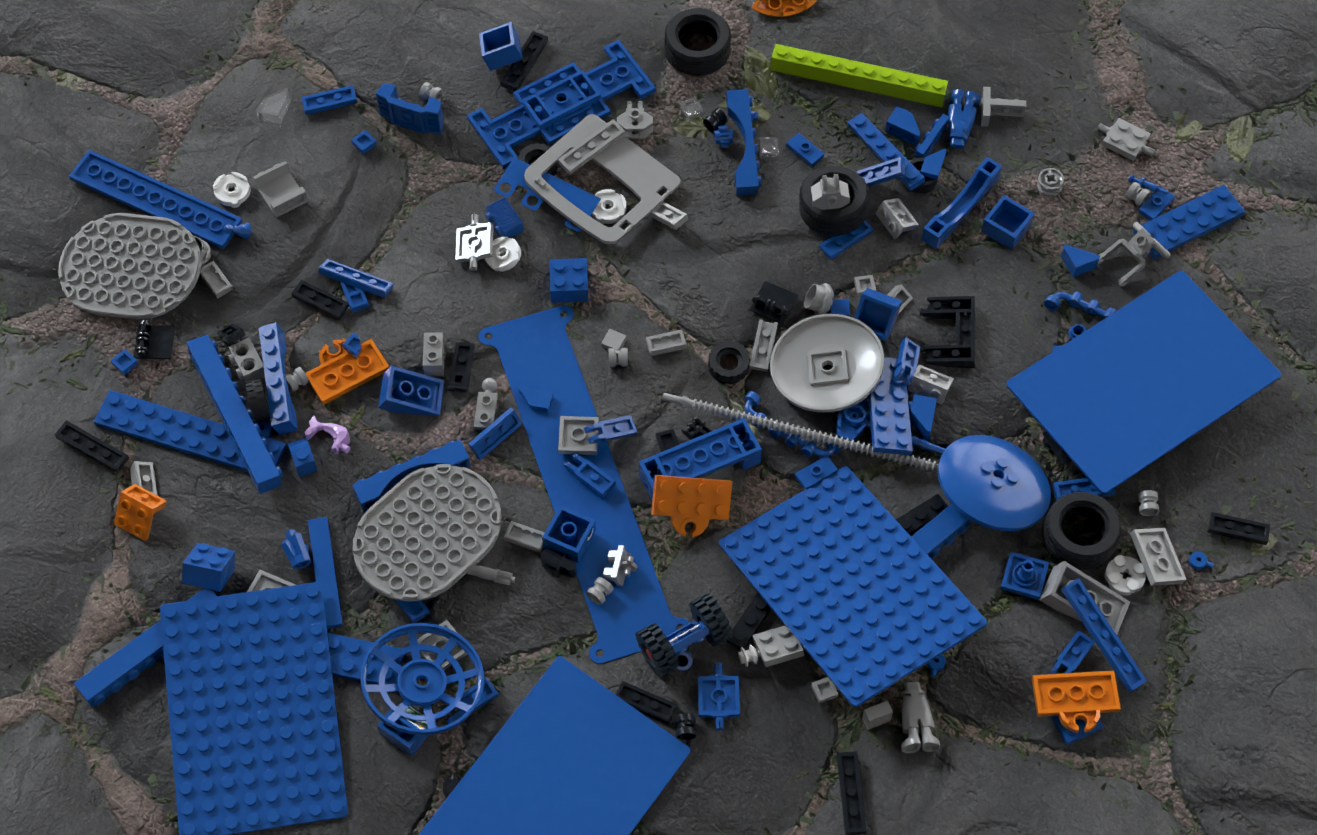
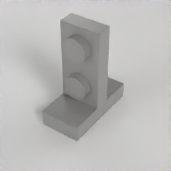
[981,87,1026,126]

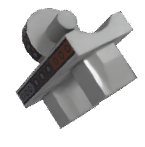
[603,545,638,586]

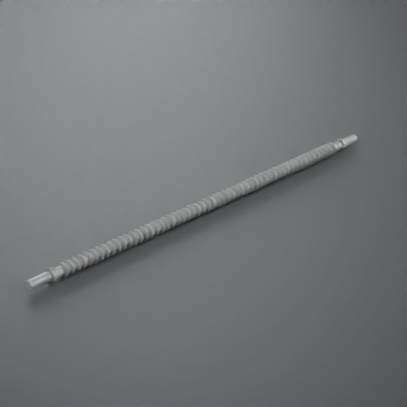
[662,393,1001,479]

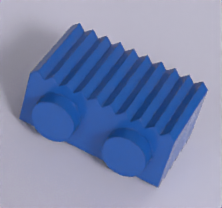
[485,197,524,238]

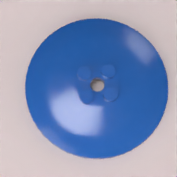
[938,435,1051,531]

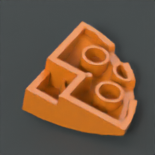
[751,0,818,17]

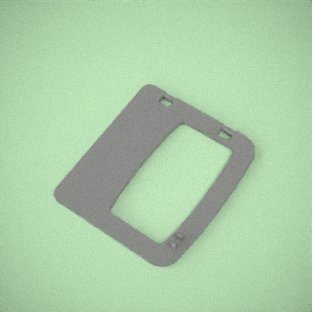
[524,114,681,244]

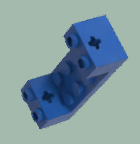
[639,418,762,500]

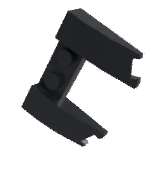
[919,296,975,368]

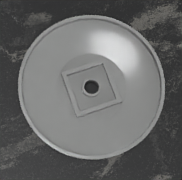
[770,314,884,412]

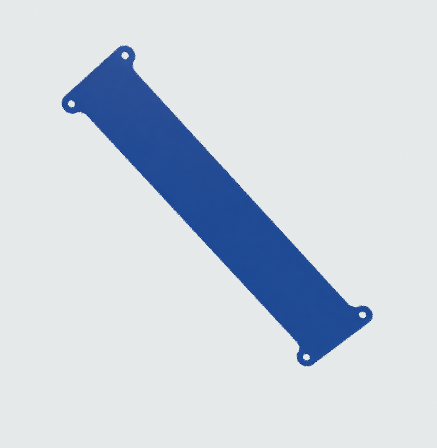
[478,306,689,663]

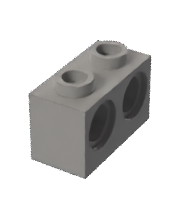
[423,332,445,377]
[228,338,265,382]

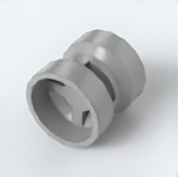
[419,82,443,101]
[1125,182,1151,207]
[608,348,628,367]
[286,367,309,392]
[1138,490,1159,516]
[586,577,614,605]

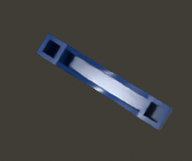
[726,89,761,195]
[921,157,1002,249]
[259,322,298,435]
[352,439,471,512]

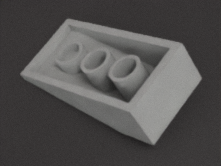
[1039,561,1130,635]

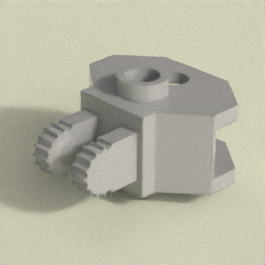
[617,101,653,139]
[811,174,850,210]

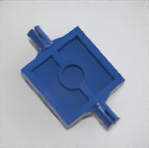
[698,663,740,731]

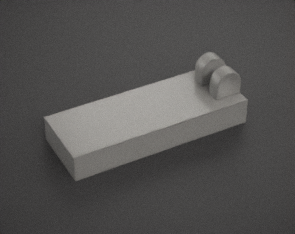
[749,319,778,372]

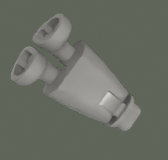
[901,682,940,753]

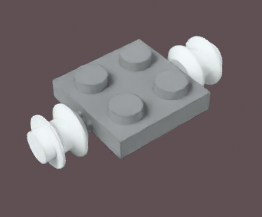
[738,626,804,667]

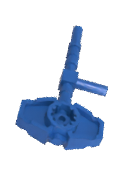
[836,396,945,455]

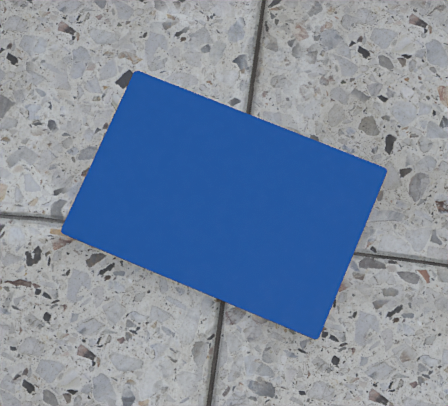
[1006,271,1282,494]
[719,466,987,707]
[160,582,348,835]
[419,656,691,835]

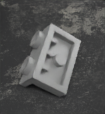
[876,198,919,239]
[908,365,954,404]

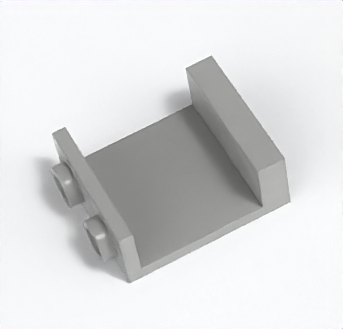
[253,161,308,218]

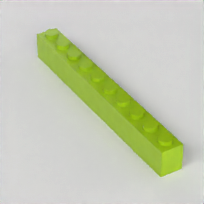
[770,44,948,107]

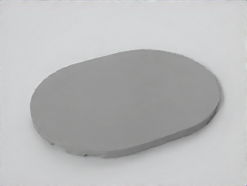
[58,213,202,319]
[353,464,502,601]

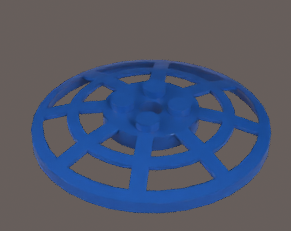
[360,623,484,735]

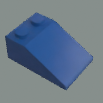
[378,366,444,416]

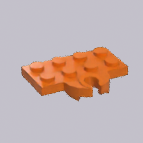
[305,338,389,405]
[651,475,733,537]
[1032,671,1121,733]

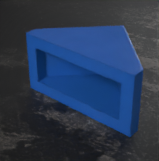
[1061,244,1100,277]

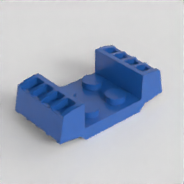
[375,83,444,135]

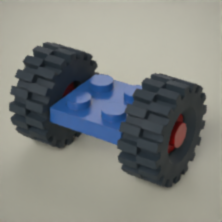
[635,593,733,677]

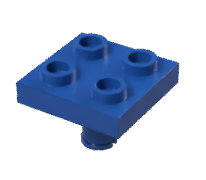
[1000,552,1049,600]

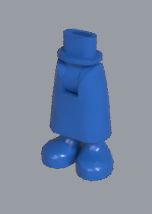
[947,89,981,149]

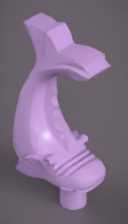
[305,416,350,454]

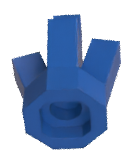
[281,529,312,570]

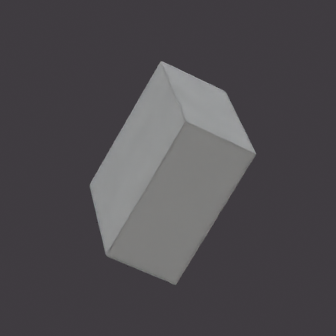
[862,701,893,730]

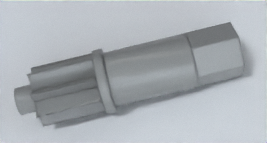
[468,565,516,585]

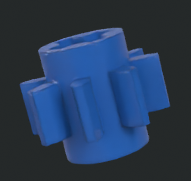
[714,125,733,148]

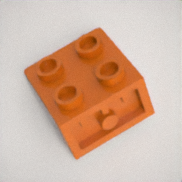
[114,484,167,541]

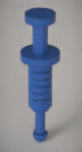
[1128,174,1169,195]

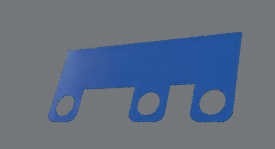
[494,157,601,232]

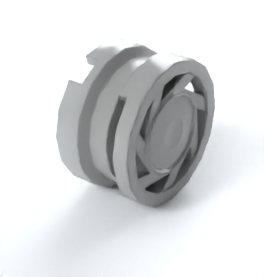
[1037,168,1064,197]

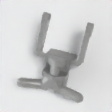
[1098,222,1170,287]

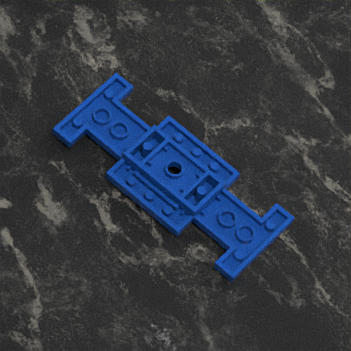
[467,40,656,169]

